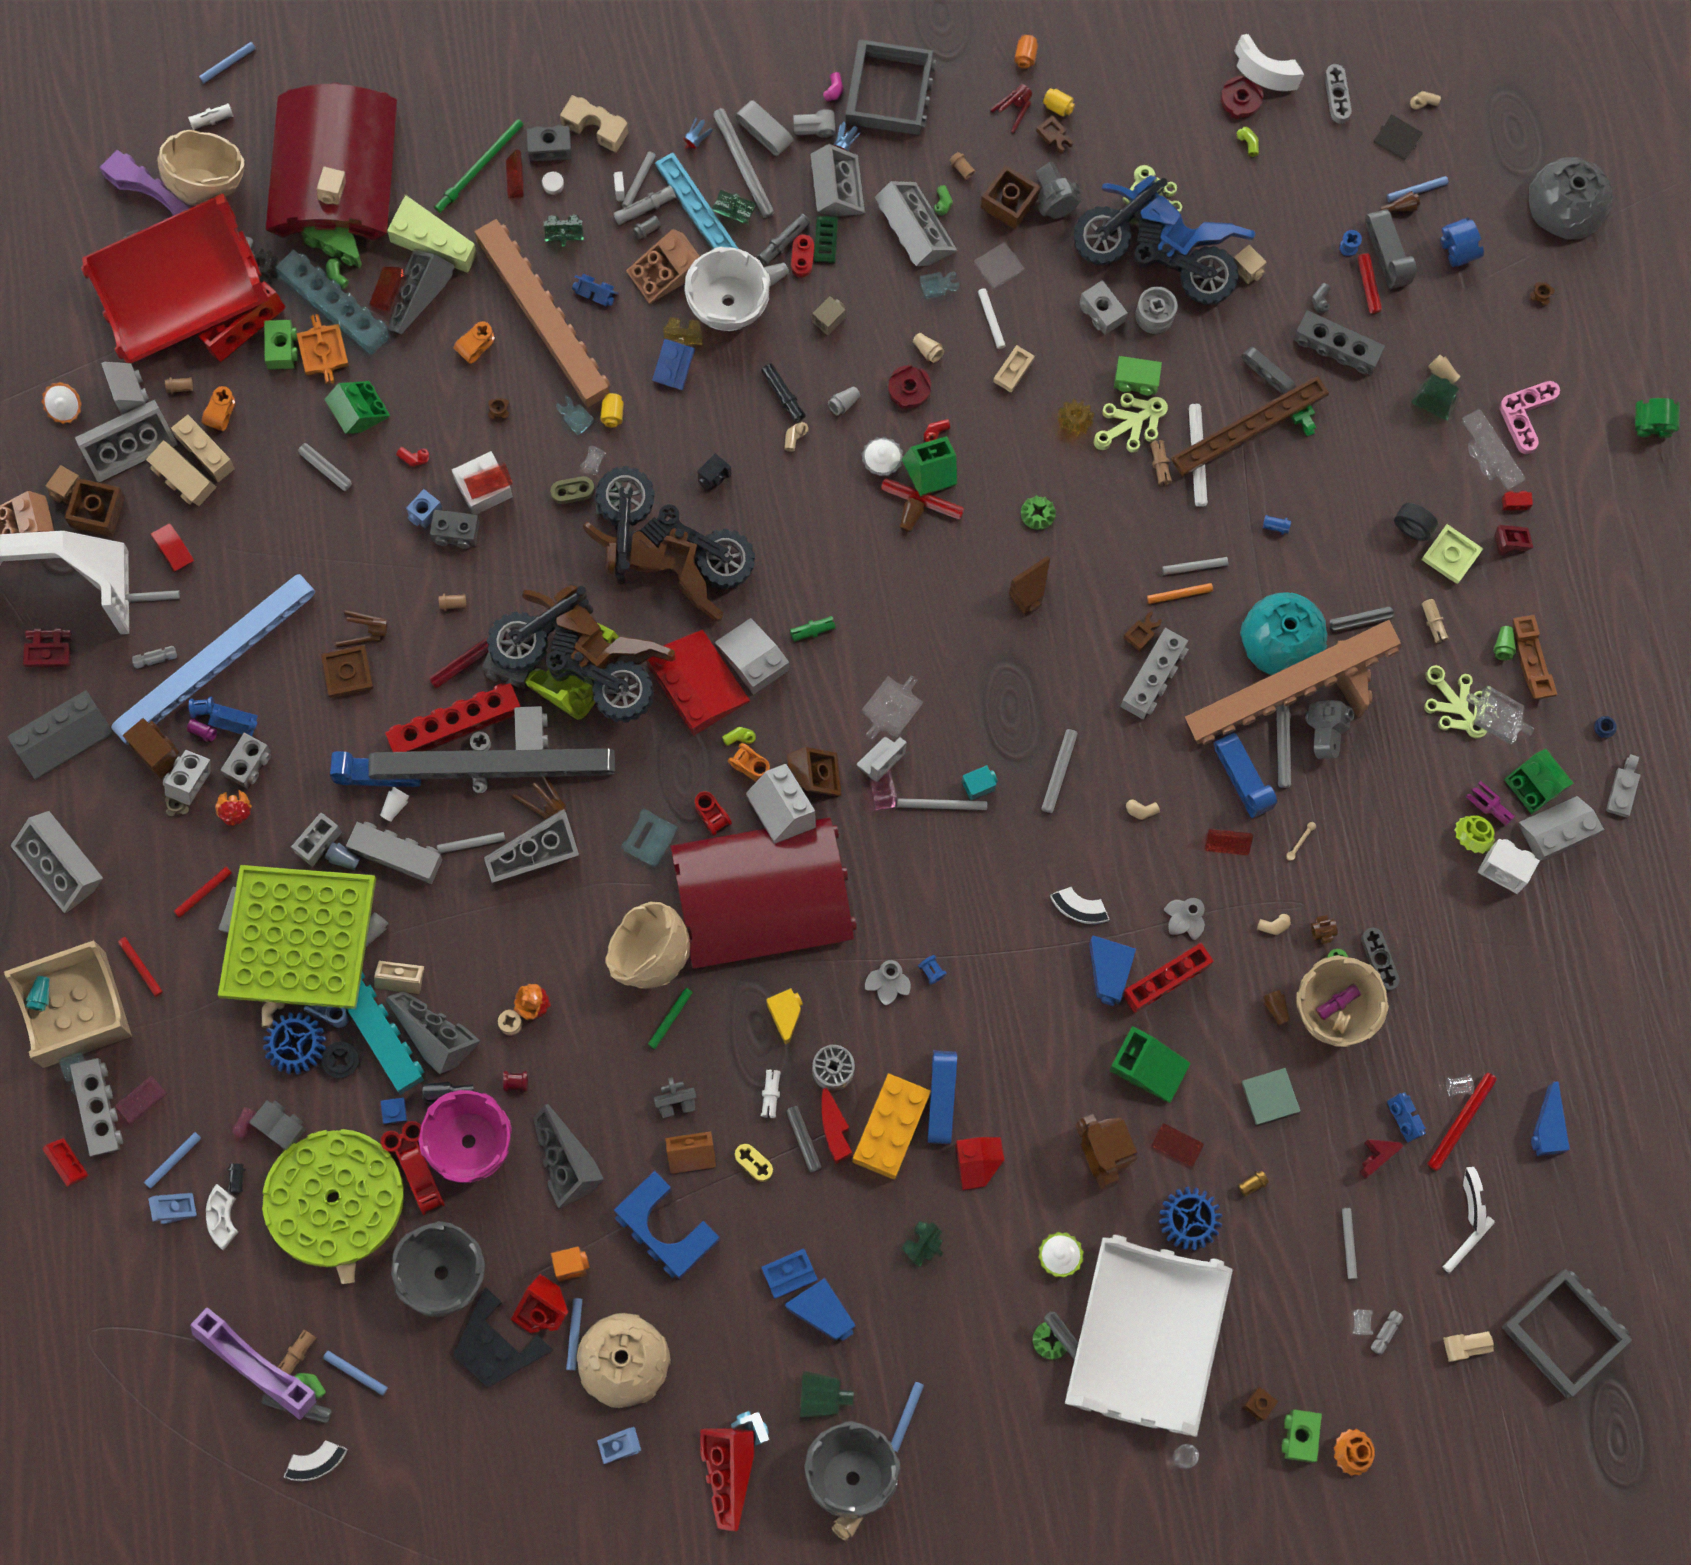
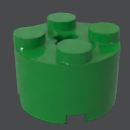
[1635,398,1680,438]

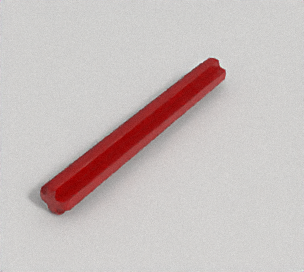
[1428,1073,1497,1171]

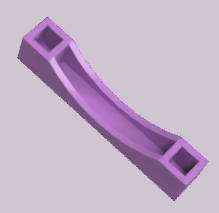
[100,150,192,216]
[191,1308,316,1420]

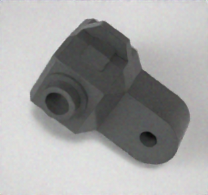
[1036,161,1082,219]
[1306,700,1354,759]

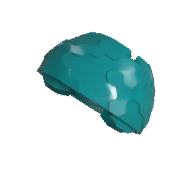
[1240,592,1327,675]

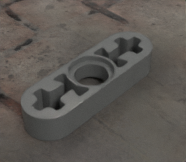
[1242,347,1296,394]
[1361,927,1400,992]

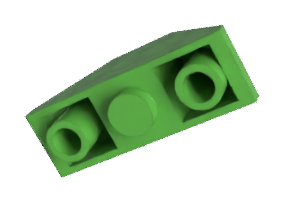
[301,226,362,268]

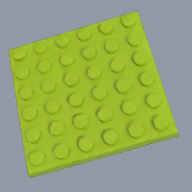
[218,865,376,1009]

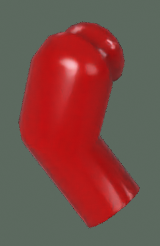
[924,419,950,442]
[396,447,429,466]

